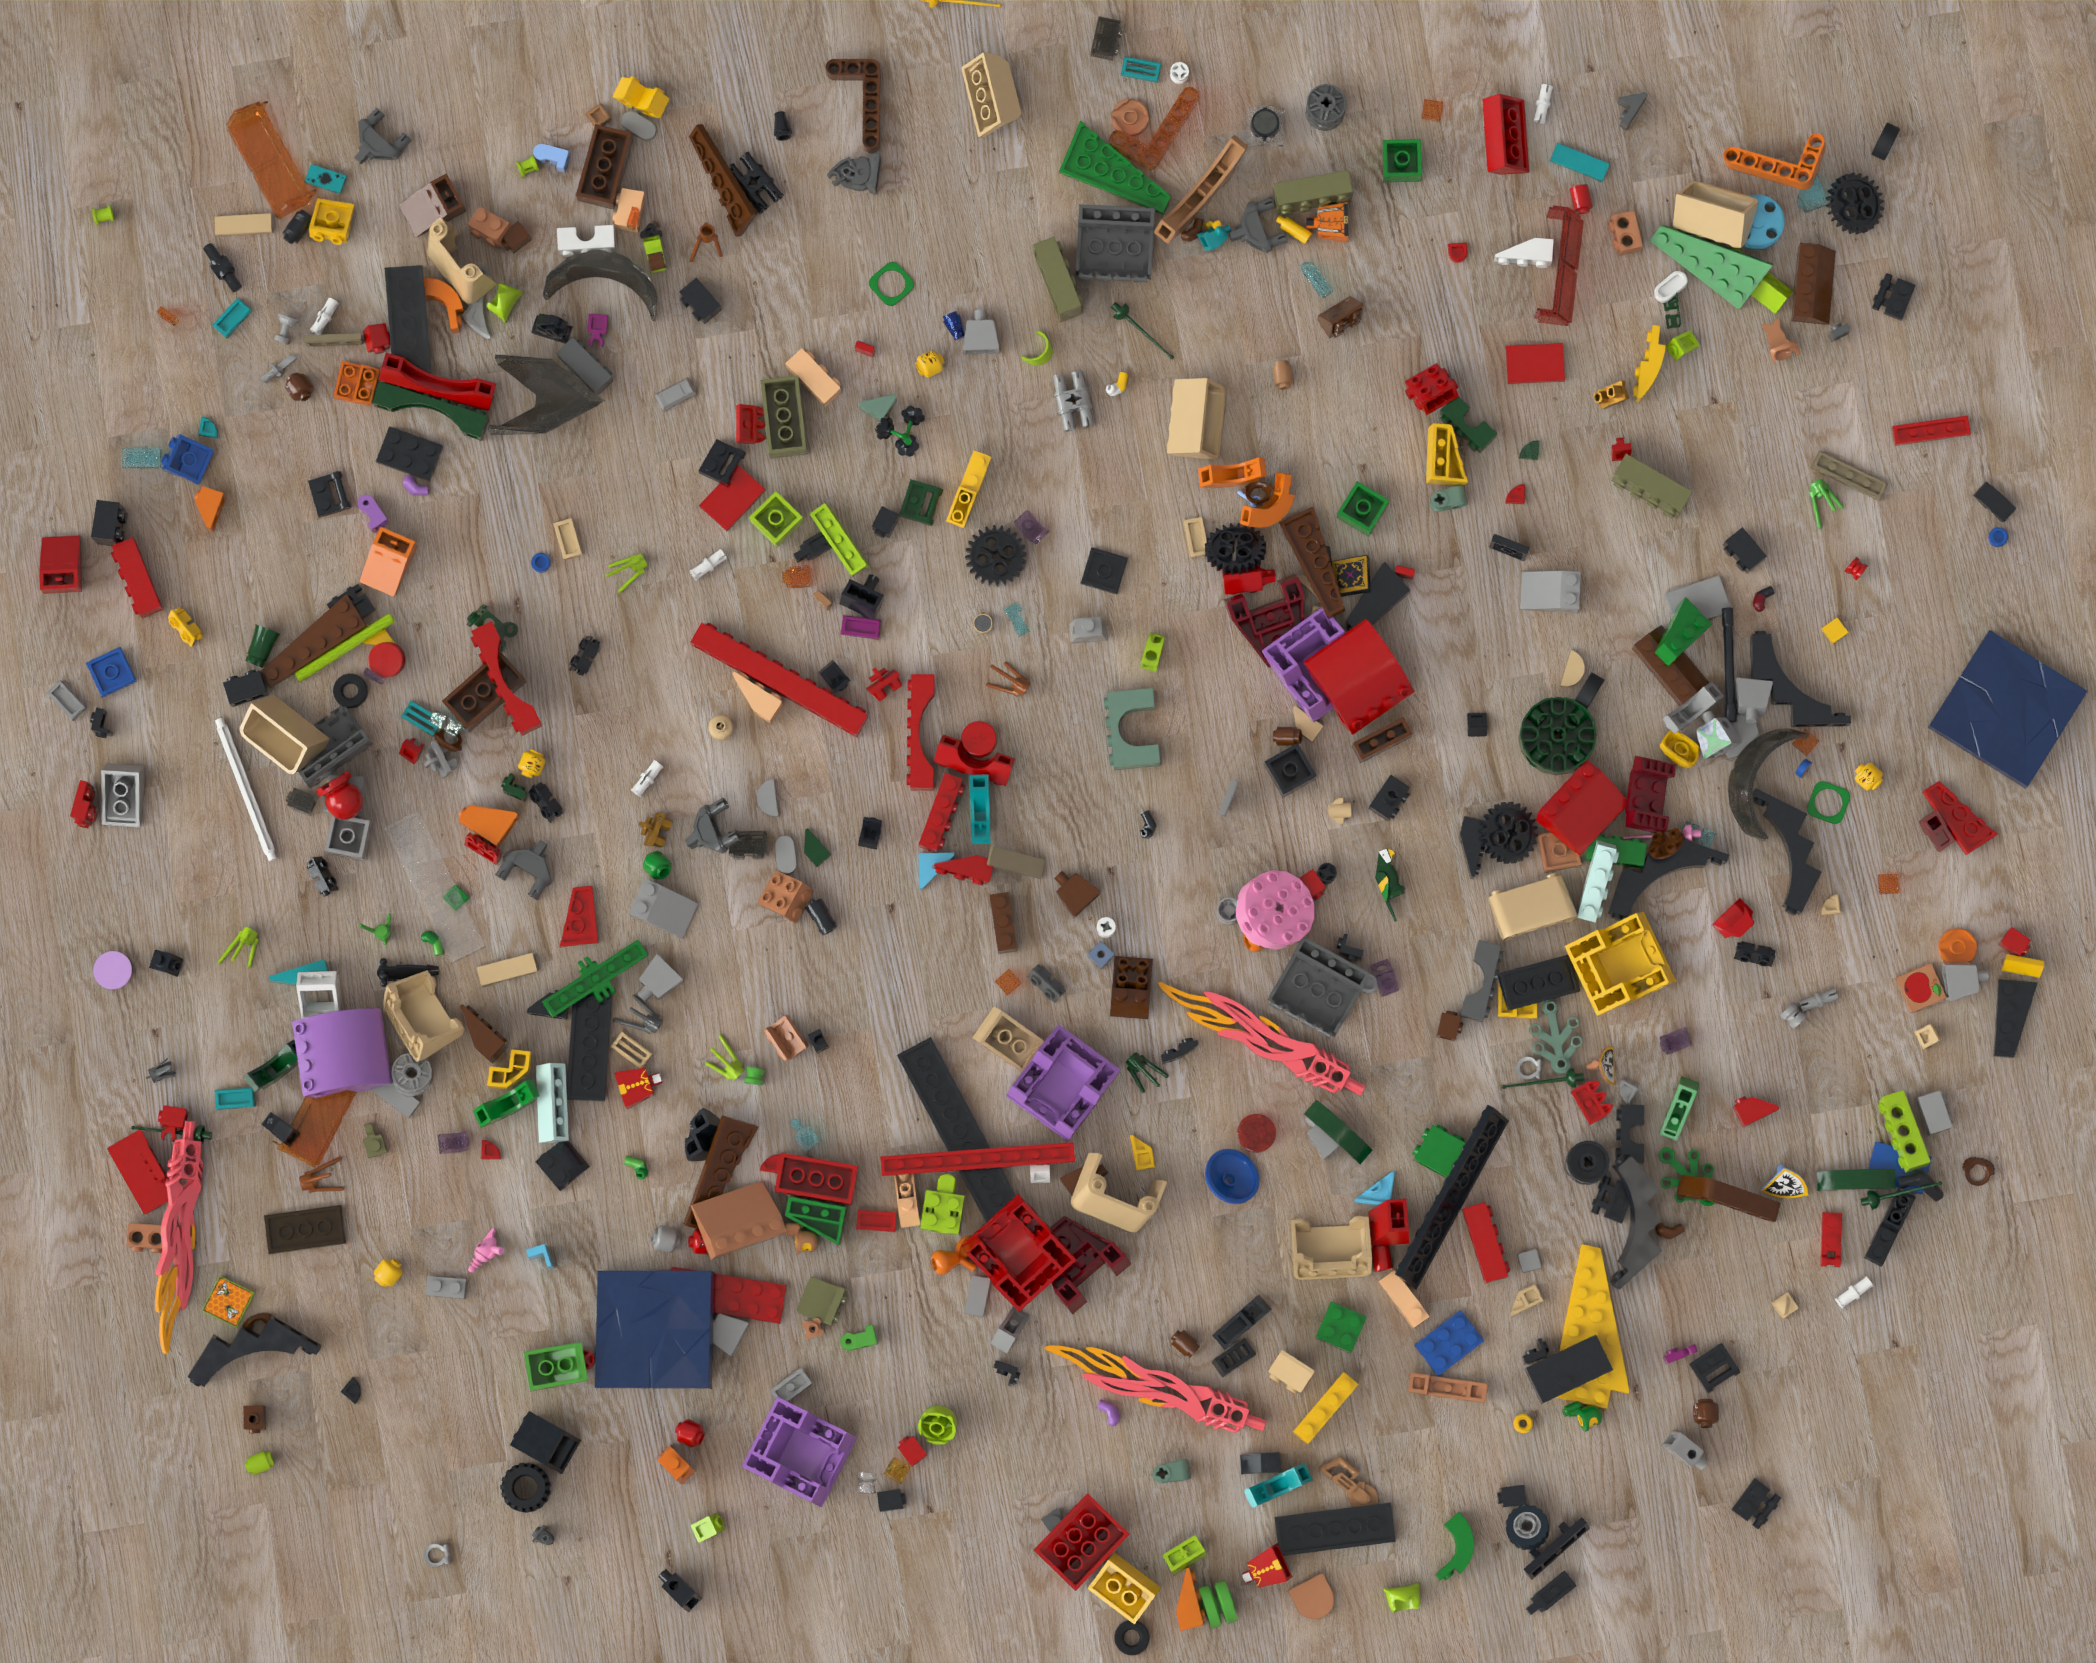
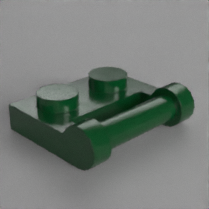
[899,479,943,526]

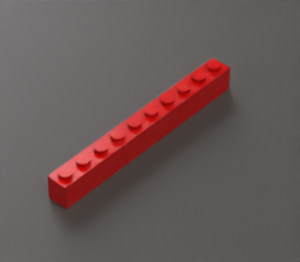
[690,622,868,738]

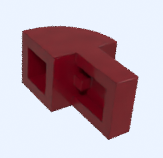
[1919,810,1955,852]

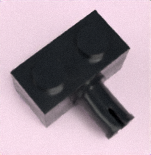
[839,574,884,620]
[1369,775,1410,822]

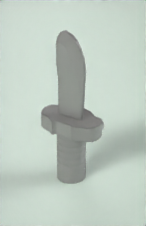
[261,355,297,383]

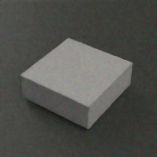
[1517,1249,1542,1273]

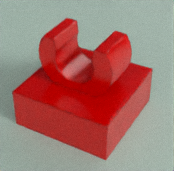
[1611,437,1632,461]
[399,738,424,764]

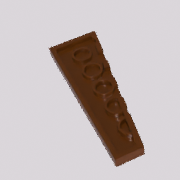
[689,124,757,237]
[1279,507,1345,619]
[260,594,367,688]
[683,1115,758,1229]

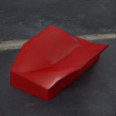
[1712,898,1755,939]

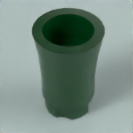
[245,624,280,668]

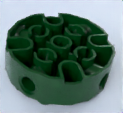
[1518,697,1597,776]

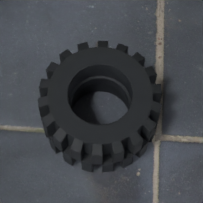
[500,1463,551,1513]

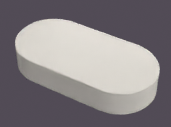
[1654,271,1688,303]

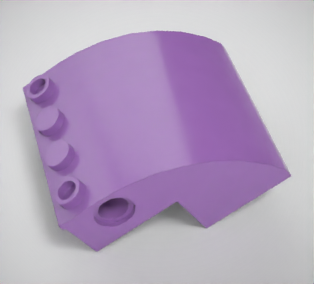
[1262,608,1345,722]
[292,1008,392,1099]
[1006,1024,1121,1142]
[741,1397,857,1508]

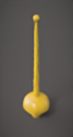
[921,0,1001,8]

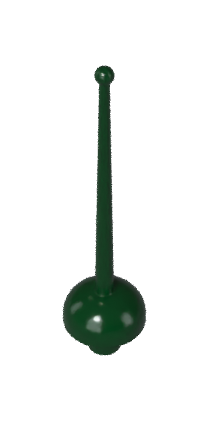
[1111,302,1174,359]
[1502,1068,1584,1089]
[131,1125,212,1145]
[1861,1181,1942,1210]

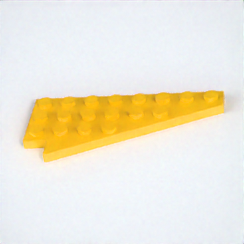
[1556,1244,1629,1409]

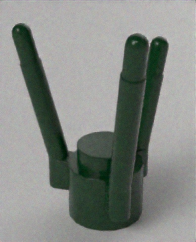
[1125,1052,1169,1093]

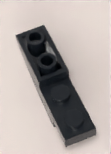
[1864,1188,1916,1267]

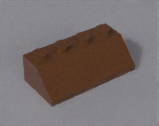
[1791,242,1836,325]
[1632,625,1709,707]

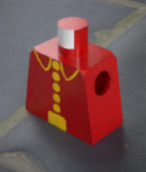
[614,1068,663,1109]
[1242,1543,1293,1588]

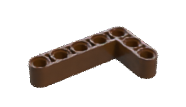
[826,59,881,154]
[1676,1175,1781,1222]

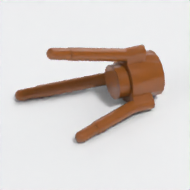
[690,223,722,262]
[986,662,1031,697]
[299,1157,344,1193]

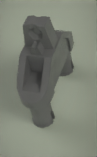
[355,107,412,165]
[1229,197,1288,253]
[685,797,742,854]
[495,840,552,900]

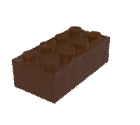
[576,124,633,210]
[442,652,526,733]

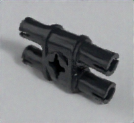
[730,152,784,214]

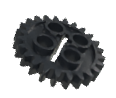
[1826,173,1884,235]
[1205,523,1266,575]
[965,525,1027,587]
[1478,802,1539,864]

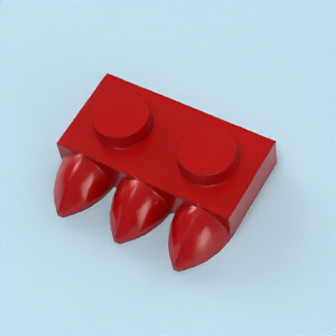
[736,404,766,444]
[464,832,501,865]
[1570,1081,1613,1126]

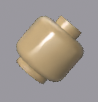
[708,715,734,741]

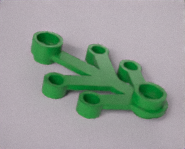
[1658,1147,1715,1206]

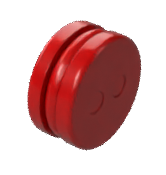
[368,642,406,678]
[961,721,997,758]

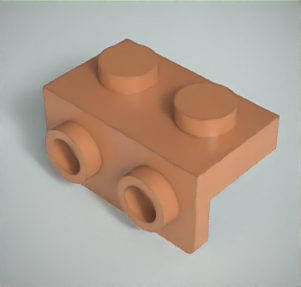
[467,207,511,248]
[764,1015,809,1061]

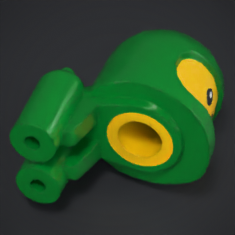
[1562,1401,1602,1432]

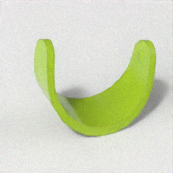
[1021,331,1053,366]

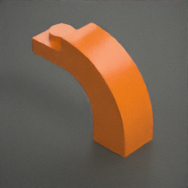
[424,278,465,333]
[1198,457,1267,488]
[1240,472,1295,528]

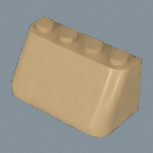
[1673,181,1758,248]
[1167,378,1226,459]
[240,695,330,774]

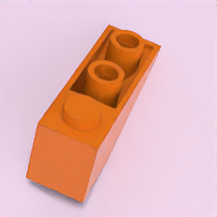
[1176,1568,1206,1631]

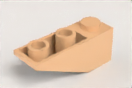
[732,672,783,724]
[894,1174,920,1228]

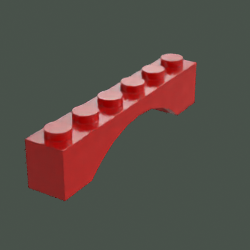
[379,353,496,411]
[470,621,542,736]
[907,674,935,791]

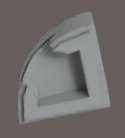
[1619,1079,1638,1105]

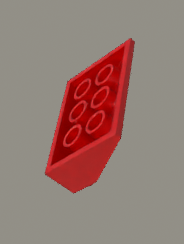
[1536,760,1626,856]
[1034,1493,1130,1591]

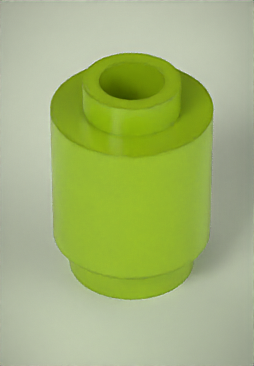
[244,1451,275,1476]

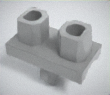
[423,740,458,778]

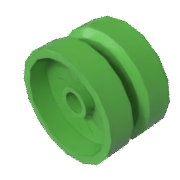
[1199,1580,1238,1629]

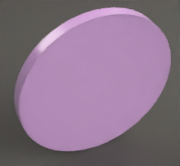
[93,951,132,990]

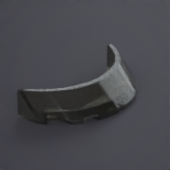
[543,250,658,321]
[1728,728,1809,842]

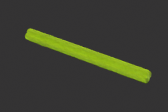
[295,613,395,681]

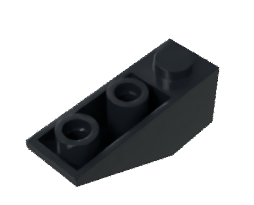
[1459,816,1485,879]

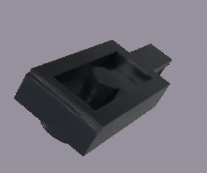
[793,532,832,563]
[1526,1570,1577,1615]

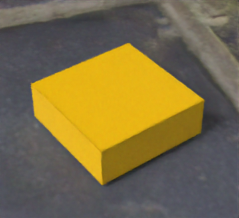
[1821,618,1849,645]

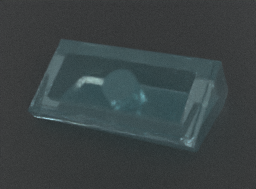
[1300,262,1333,299]

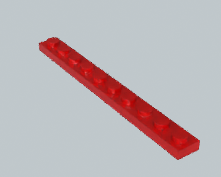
[880,1142,1075,1176]

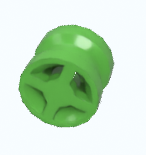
[744,1067,765,1086]

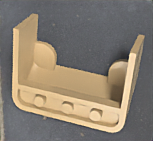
[1071,1153,1167,1232]

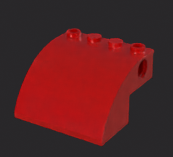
[1304,619,1415,735]
[961,1193,1076,1312]

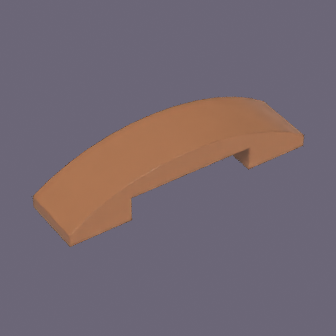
[1408,1372,1488,1403]

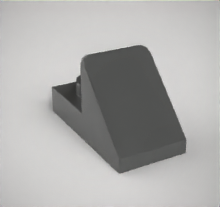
[1617,92,1648,130]

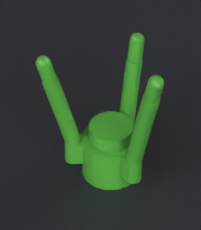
[1809,479,1843,529]
[359,913,391,945]

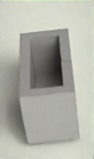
[1915,1090,1954,1136]

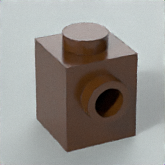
[501,221,531,253]
[1436,1010,1463,1041]
[243,1405,266,1434]

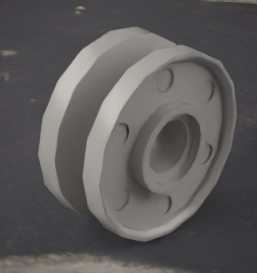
[391,1053,432,1096]

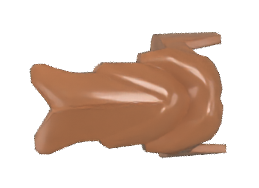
[1762,319,1800,365]

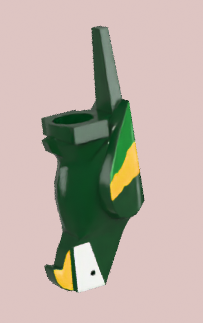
[1375,849,1406,922]

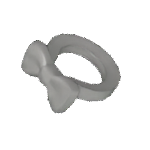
[1516,1057,1542,1080]
[424,1544,451,1567]

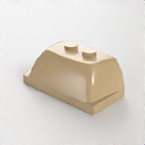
[961,52,1021,138]

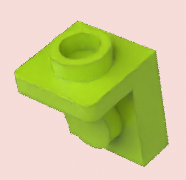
[1666,330,1700,361]
[690,1513,725,1543]

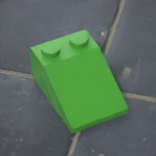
[524,1342,588,1392]

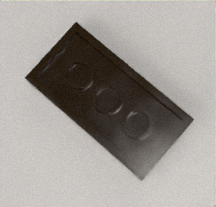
[264,1205,346,1254]

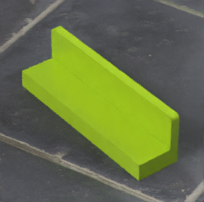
[1731,247,1794,313]
[810,503,871,577]

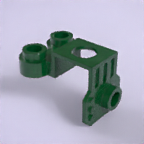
[467,604,518,652]

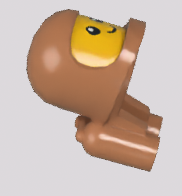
[784,1222,818,1254]

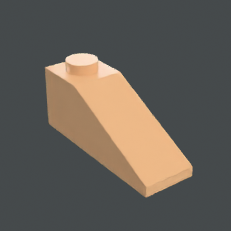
[1379,1270,1430,1329]

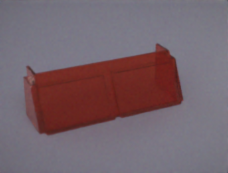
[1534,205,1584,326]

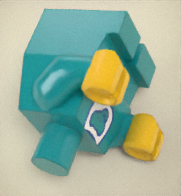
[1197,220,1231,251]

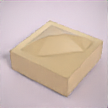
[1915,1023,1941,1049]
[1771,1292,1799,1319]

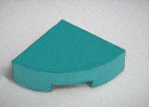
[198,416,218,439]

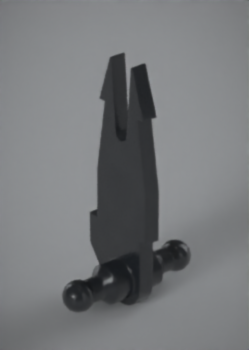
[377,958,439,987]

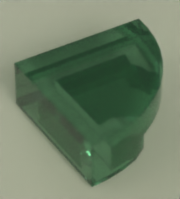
[1519,440,1540,460]

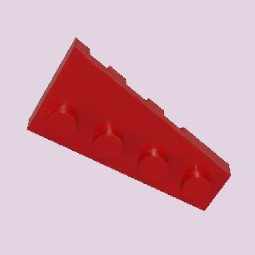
[1922,781,1998,855]

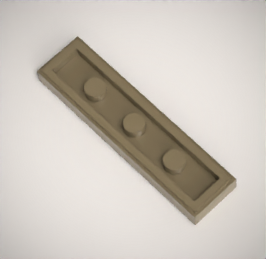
[1811,450,1888,501]

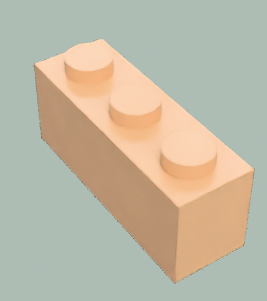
[785,348,842,407]

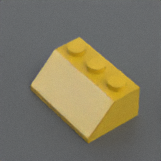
[1087,1552,1161,1624]

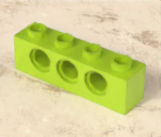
[1878,1090,1931,1173]

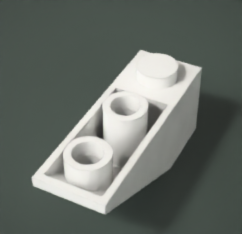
[1494,238,1554,268]

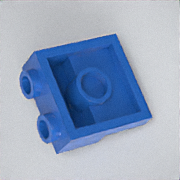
[161,434,214,485]

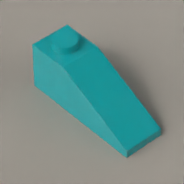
[268,959,329,991]

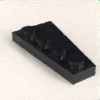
[1993,979,2038,1058]

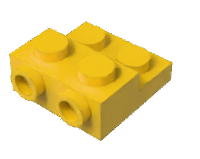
[309,198,355,245]

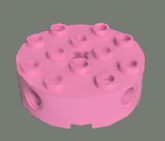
[1236,870,1314,950]

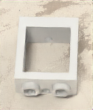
[296,971,341,1019]

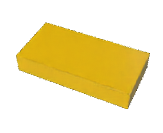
[2002,954,2044,978]

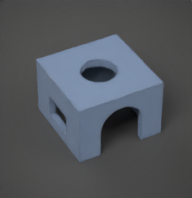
[1087,941,1115,969]

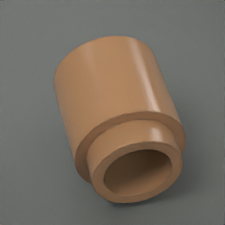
[1272,360,1294,390]

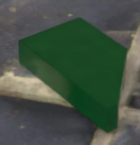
[804,828,831,867]

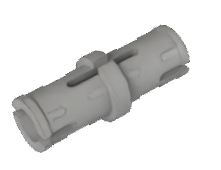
[1798,988,1839,1012]

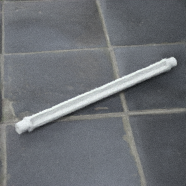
[215,718,277,862]

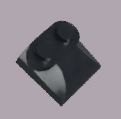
[535,1141,590,1192]

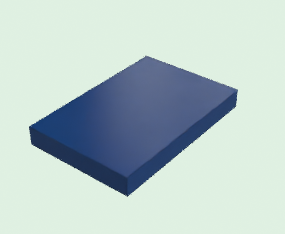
[1868,1142,1932,1195]

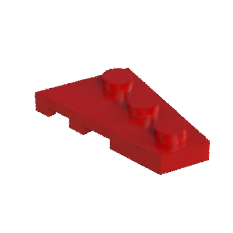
[559,886,598,948]

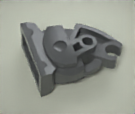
[827,153,881,195]

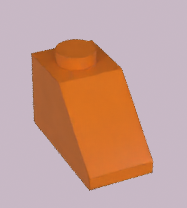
[195,486,226,532]

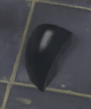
[685,1108,720,1161]

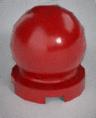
[315,771,363,820]

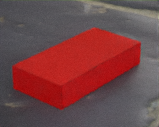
[856,1210,897,1232]

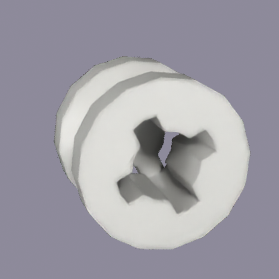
[1170,62,1189,84]
[1096,917,1116,938]

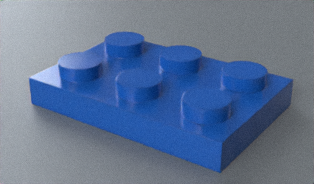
[1414,1310,1484,1376]

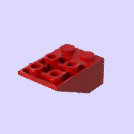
[39,535,82,594]

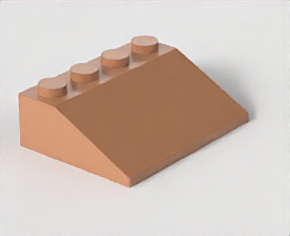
[691,1181,787,1260]

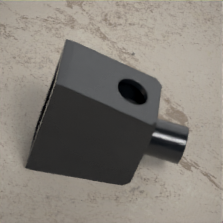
[658,1569,702,1612]

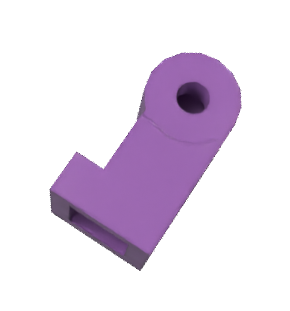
[358,495,389,533]

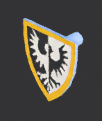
[1761,1165,1808,1198]

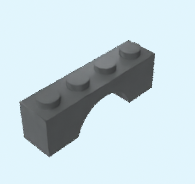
[1460,940,1504,1022]

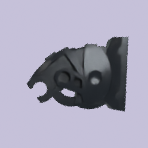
[531,314,573,344]

